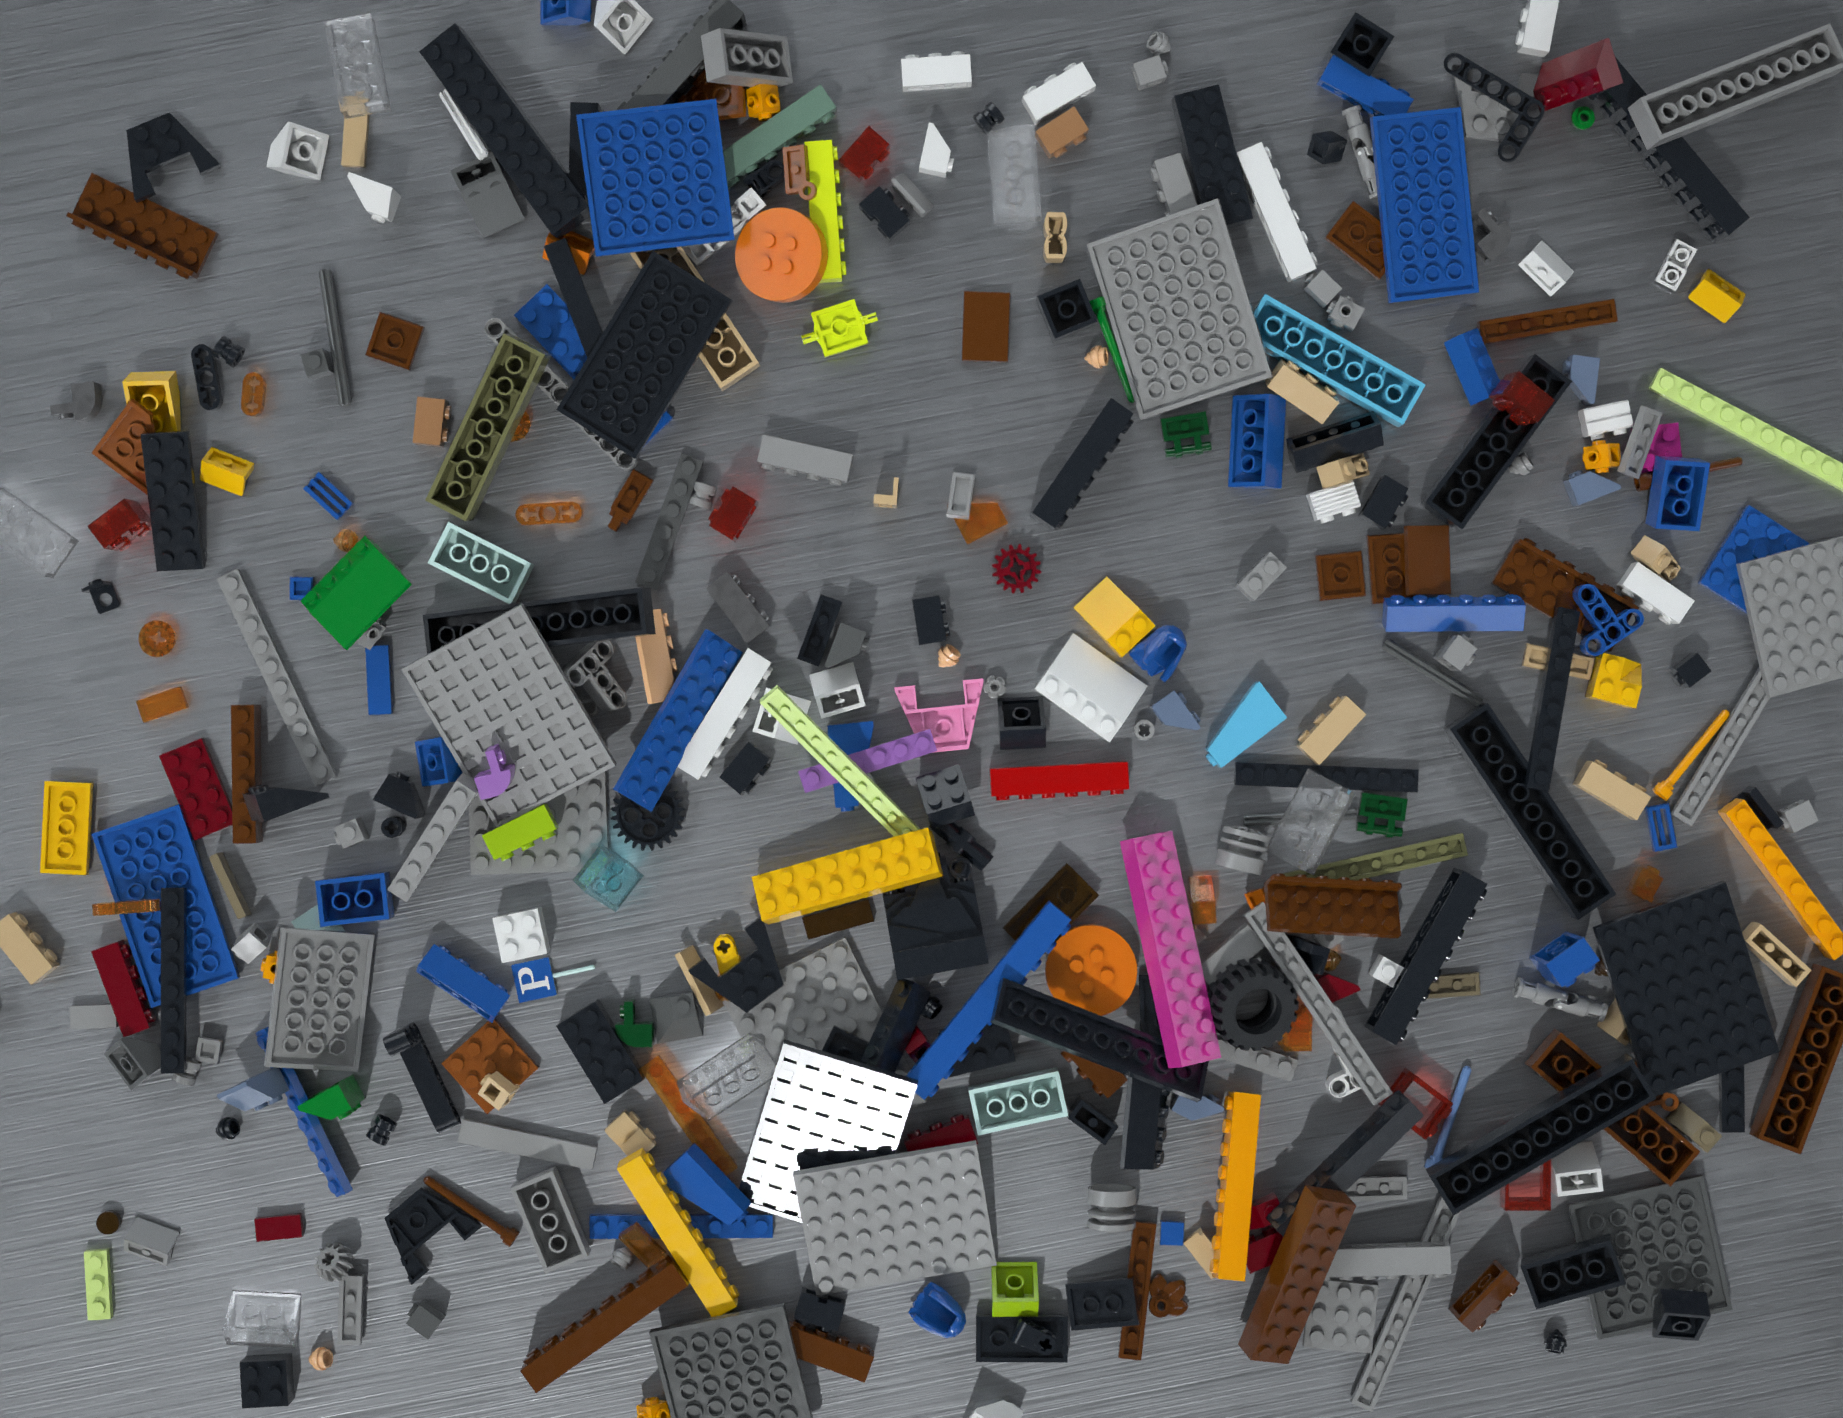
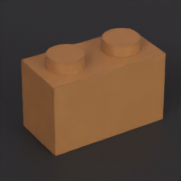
[1034,107,1089,159]
[413,397,452,448]

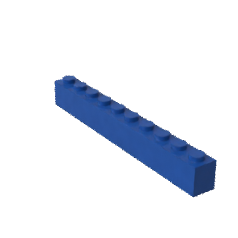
[906,901,1072,1100]

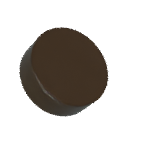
[96,1210,122,1235]

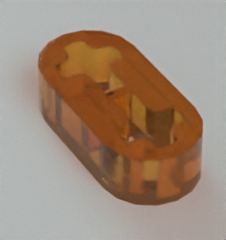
[241,372,266,417]

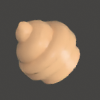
[1084,345,1109,369]
[938,644,961,668]
[308,1347,333,1371]

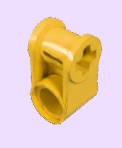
[713,933,741,975]

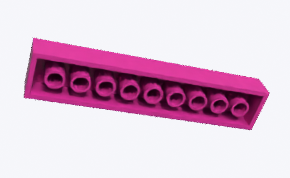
[1120,831,1221,1068]

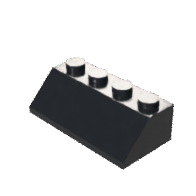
[1120,1076,1170,1170]

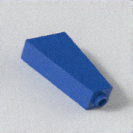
[827,721,874,812]
[663,1143,752,1225]

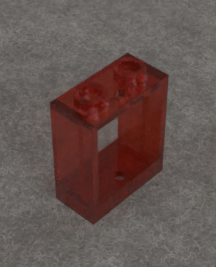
[1378,1068,1453,1140]
[1500,1160,1551,1211]

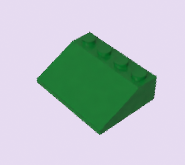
[301,536,412,650]

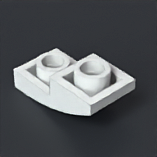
[1655,239,1698,291]

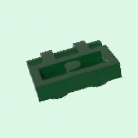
[1160,411,1212,459]
[1356,792,1408,838]

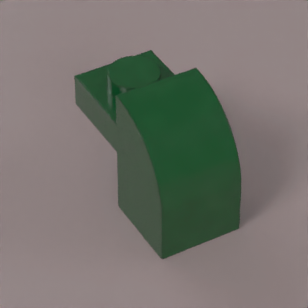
[615,999,654,1047]

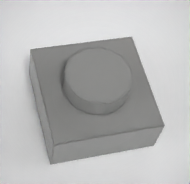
[195,1037,223,1064]

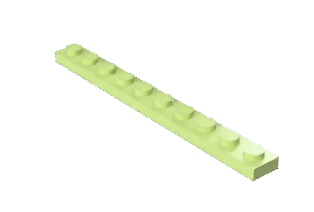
[1648,368,1843,492]
[760,685,920,837]

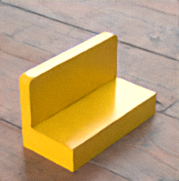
[1688,268,1746,323]
[200,447,254,496]

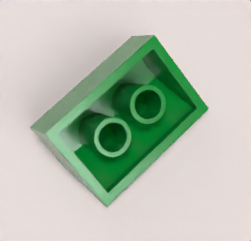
[297,1074,366,1120]

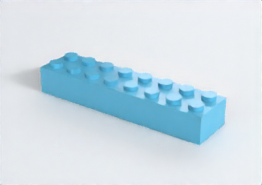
[1254,294,1426,427]

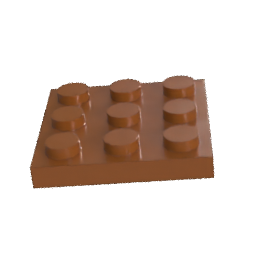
[441,1019,539,1114]

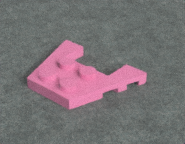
[894,678,984,753]

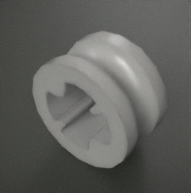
[1134,719,1155,740]

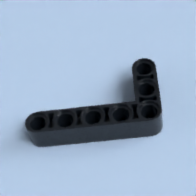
[1444,53,1545,163]
[383,1022,461,1134]

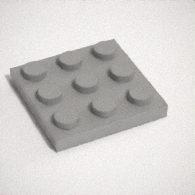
[1302,1279,1379,1353]

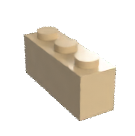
[1265,358,1339,424]
[1296,696,1366,765]
[1573,759,1651,820]
[0,912,60,985]
[1742,922,1812,987]

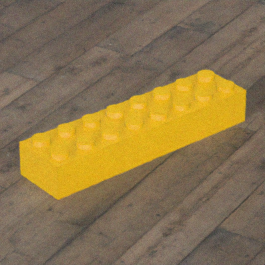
[752,827,943,925]

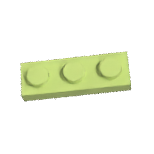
[84,1249,113,1320]

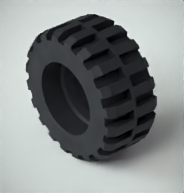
[1208,958,1299,1051]

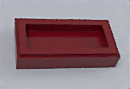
[254,1213,304,1242]

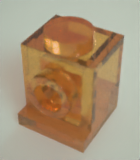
[1626,865,1664,903]

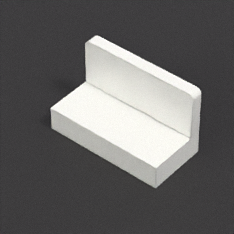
[1518,241,1574,297]

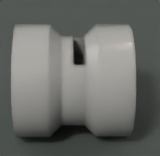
[689,482,717,510]
[172,1056,202,1086]

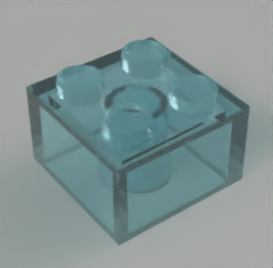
[573,844,644,912]

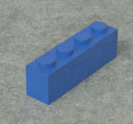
[1316,55,1414,116]
[416,944,510,1023]

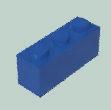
[1444,328,1504,406]

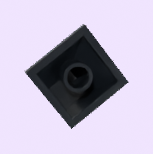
[373,771,425,819]

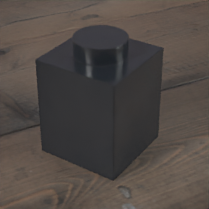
[1670,653,1711,688]

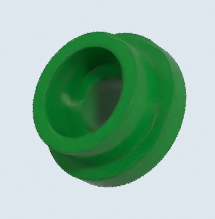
[1571,106,1595,130]

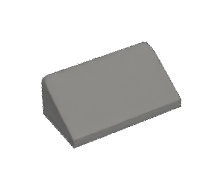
[891,174,934,218]

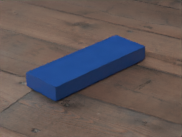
[365,645,393,715]

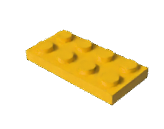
[40,781,93,875]

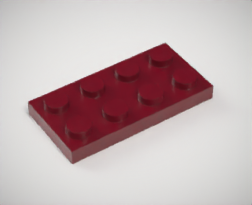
[159,738,233,840]

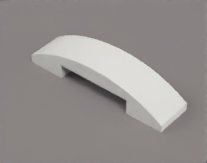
[682,187,767,266]

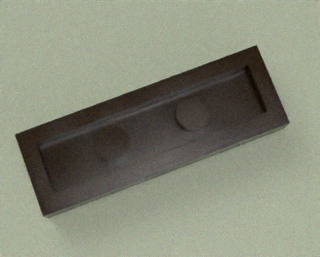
[802,899,874,940]

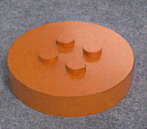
[735,208,828,303]
[1045,924,1137,1016]

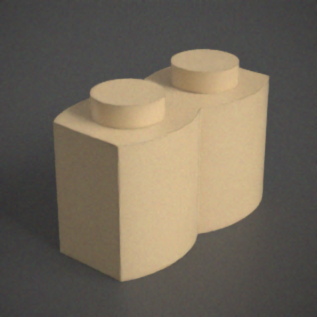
[1043,212,1067,263]
[604,1109,657,1156]

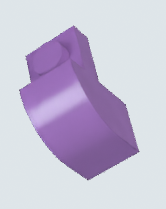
[474,744,515,800]

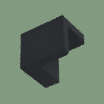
[1307,131,1347,165]

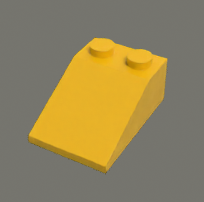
[122,371,181,432]
[1073,576,1156,658]

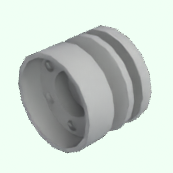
[1215,825,1271,875]
[1088,1183,1136,1233]

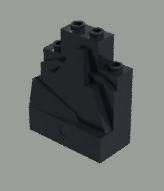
[883,852,989,980]

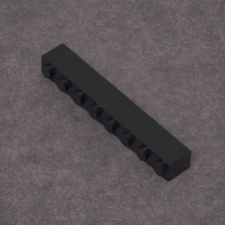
[1265,1089,1424,1236]

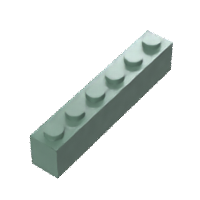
[723,84,837,189]

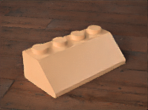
[635,609,678,704]

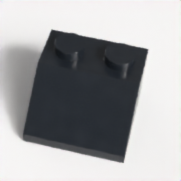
[1330,12,1395,77]
[997,696,1046,750]
[1652,1288,1711,1341]

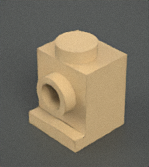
[478,1071,520,1111]

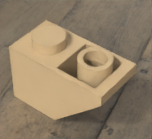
[1316,453,1370,489]
[1631,535,1681,583]

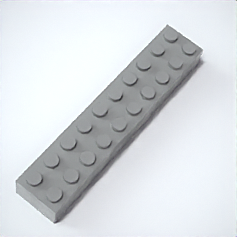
[1627,24,1843,150]

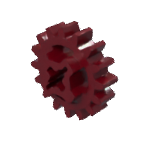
[992,544,1041,594]

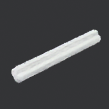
[439,88,488,160]

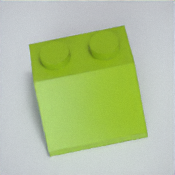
[991,1262,1039,1317]

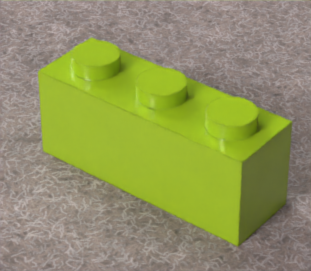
[482,804,559,862]

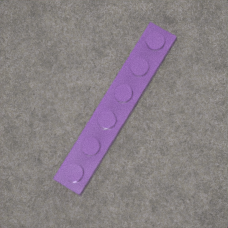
[798,729,937,793]

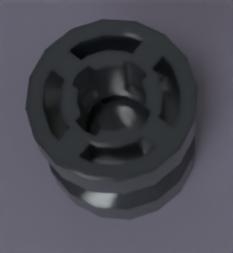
[973,102,1005,134]
[212,336,245,368]
[366,1114,397,1146]

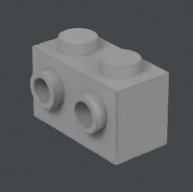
[1433,634,1477,671]

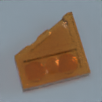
[947,503,1008,545]

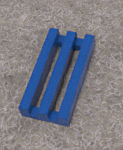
[303,472,354,520]
[1644,802,1678,852]

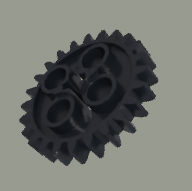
[610,783,685,851]

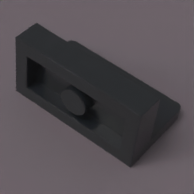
[1728,786,1784,830]
[1285,933,1330,975]

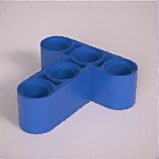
[1573,584,1644,656]

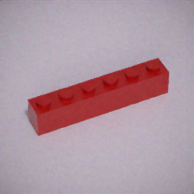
[989,761,1129,801]

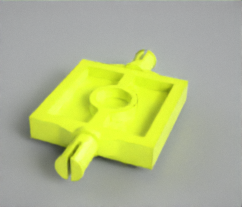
[801,299,878,358]

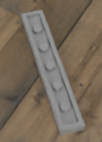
[457,1118,598,1170]

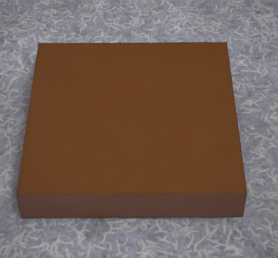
[365,312,425,371]
[1315,551,1366,601]

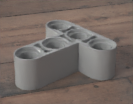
[562,640,627,712]

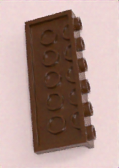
[66,173,219,280]
[1490,538,1640,652]
[1264,873,1402,938]

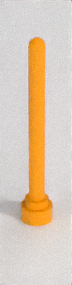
[1652,710,1730,801]

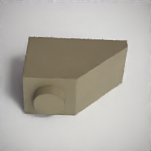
[1665,1101,1722,1153]

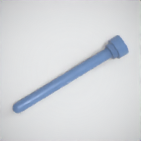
[1424,1066,1471,1168]

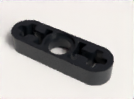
[191,344,223,411]

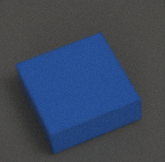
[289,577,315,600]
[1159,1220,1184,1246]

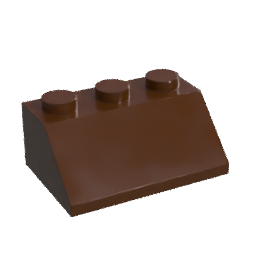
[1448,1260,1520,1333]

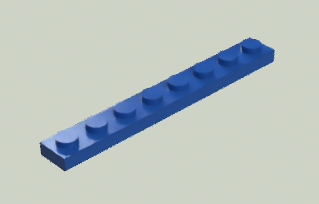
[256,1026,353,1197]
[589,1213,773,1239]

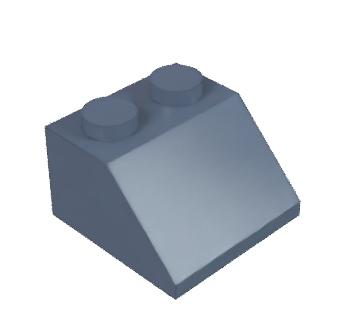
[217,1067,289,1111]

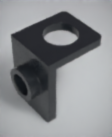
[81,579,120,614]

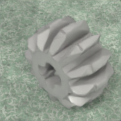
[313,1242,355,1283]

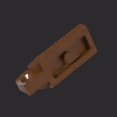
[607,469,654,532]

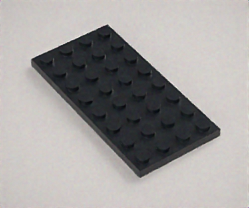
[556,251,733,459]

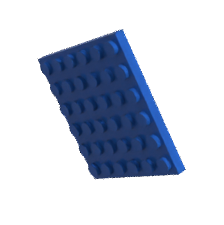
[576,99,735,257]

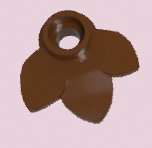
[1149,1274,1189,1318]

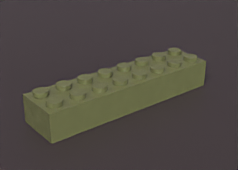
[425,333,551,521]

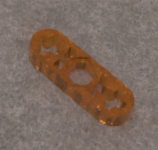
[515,502,583,526]
[92,899,160,916]

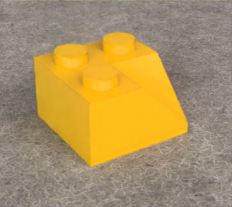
[1585,653,1642,708]

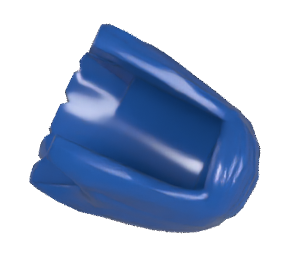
[1128,625,1187,682]
[908,1282,966,1338]

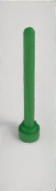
[1089,296,1135,403]

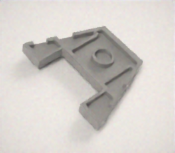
[1451,64,1538,142]

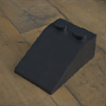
[243,784,330,822]

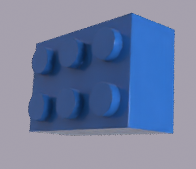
[1645,456,1710,531]
[315,871,395,927]
[1529,931,1600,987]

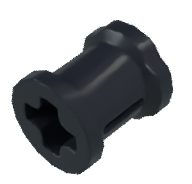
[381,816,406,838]

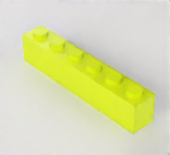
[804,140,846,283]

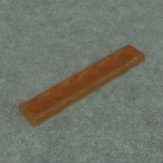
[640,1055,738,1176]

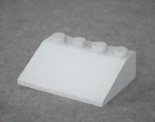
[1034,633,1148,742]

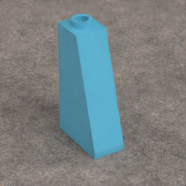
[1205,681,1287,768]

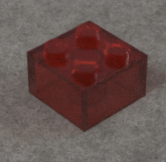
[1488,371,1555,425]
[708,486,759,543]
[87,498,151,551]

